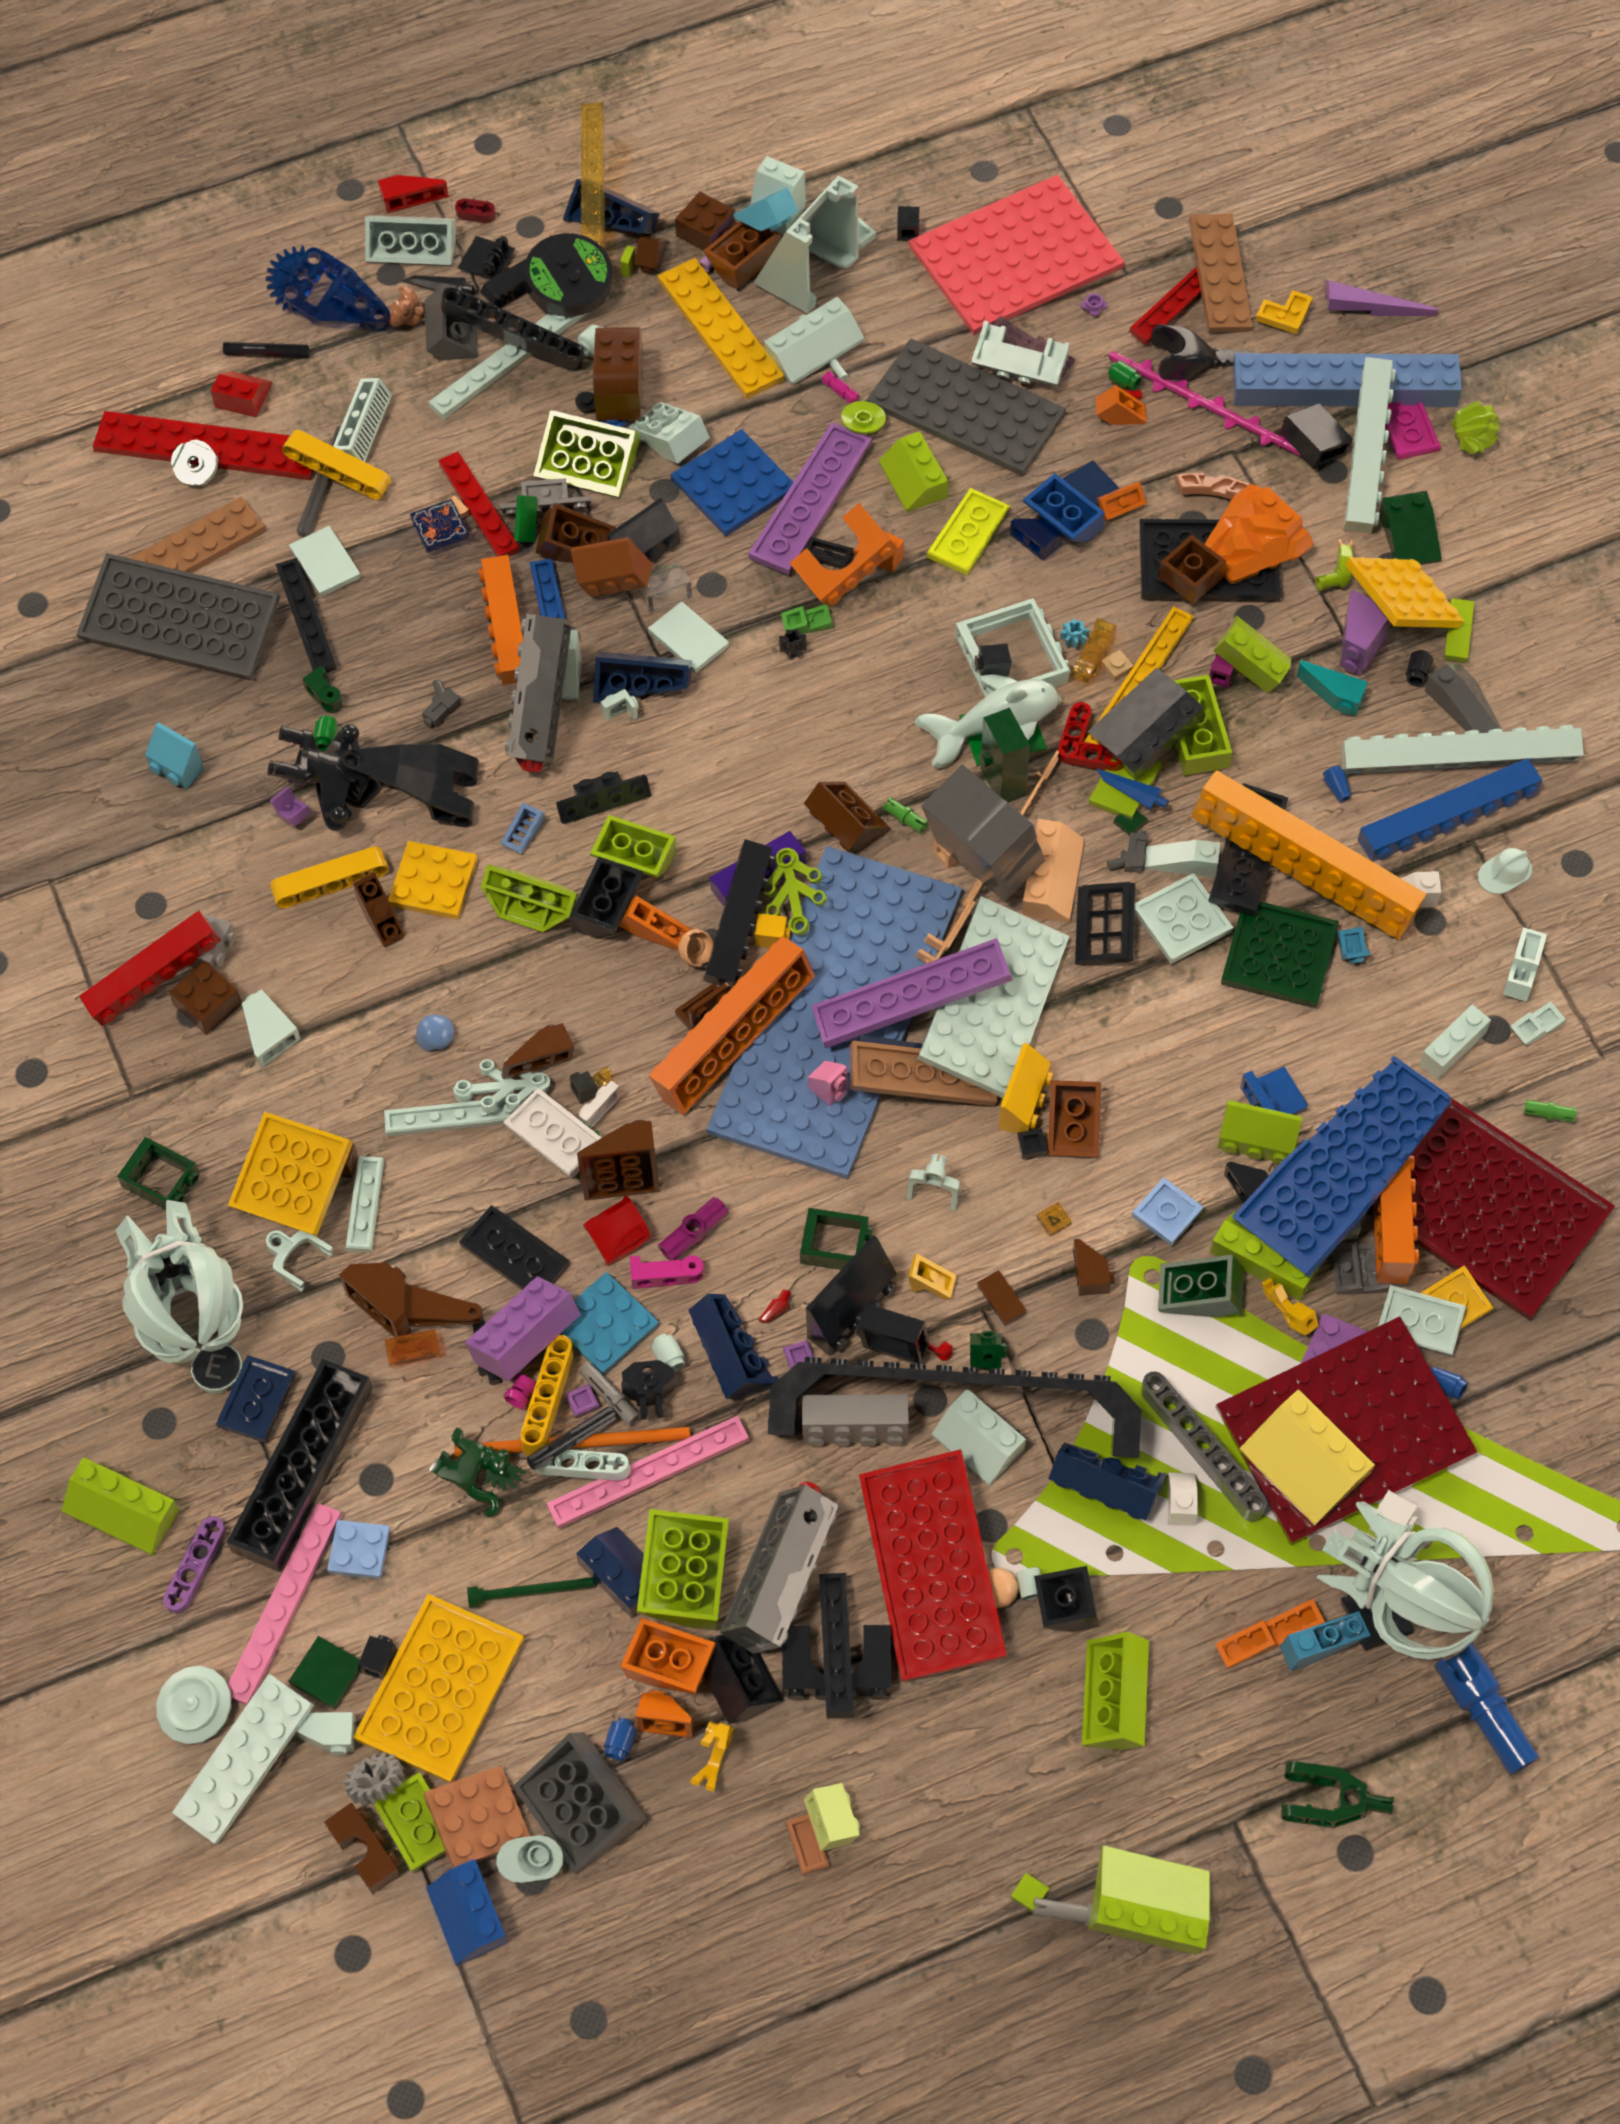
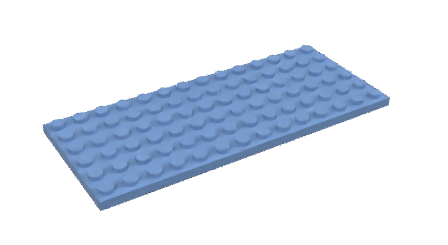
[707,846,962,1180]

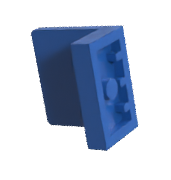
[1240,1067,1308,1115]

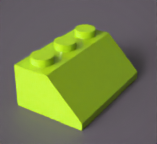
[879,431,948,513]
[1213,616,1291,693]
[590,815,677,878]
[1217,1100,1303,1165]

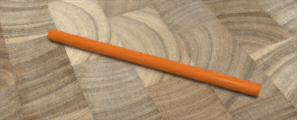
[454,1427,690,1457]

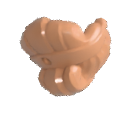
[386,286,424,327]

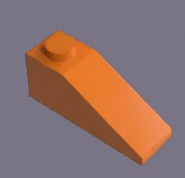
[619,896,692,951]

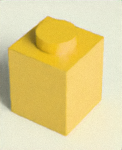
[754,913,791,948]

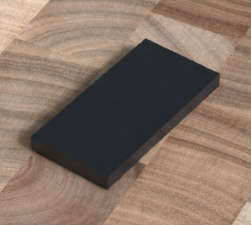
[459,1205,570,1290]

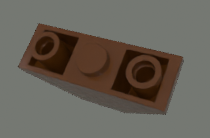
[352,872,405,947]

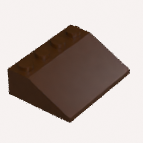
[577,1120,660,1201]

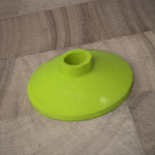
[841,401,886,434]

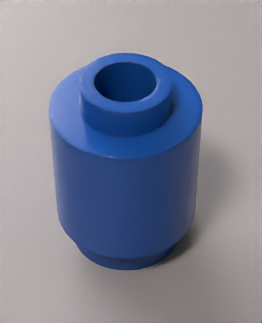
[603,1718,637,1761]

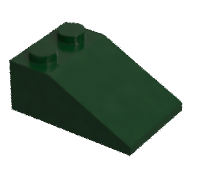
[1379,491,1442,565]
[1158,1255,1244,1317]

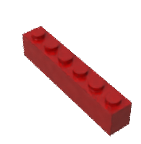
[79,910,222,1026]

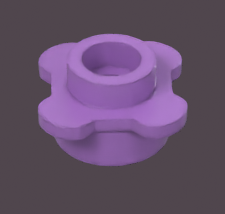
[1081,293,1107,316]

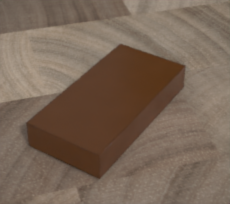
[977,1270,1026,1326]

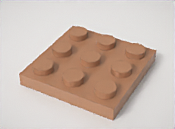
[423,1765,530,1868]

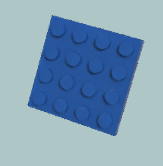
[670,429,793,537]

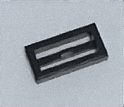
[805,537,854,569]

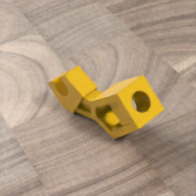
[1262,1278,1319,1336]

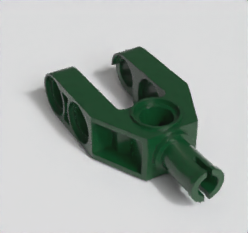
[1281,1761,1394,1828]

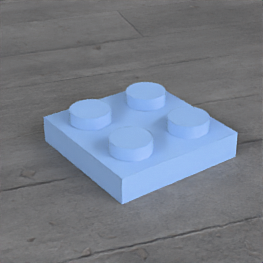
[1132,1177,1204,1246]
[327,1520,390,1580]

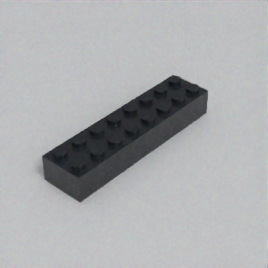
[227,1359,373,1572]

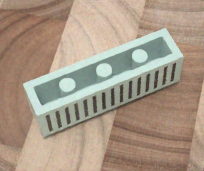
[333,378,392,462]

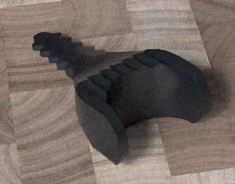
[1150,324,1253,380]

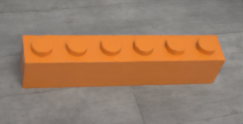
[478,555,523,685]

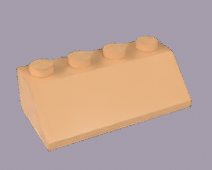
[1022,819,1084,923]

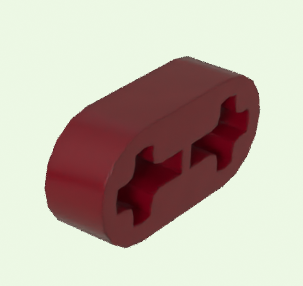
[455,198,496,223]

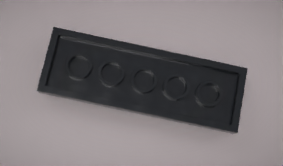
[1208,783,1288,916]

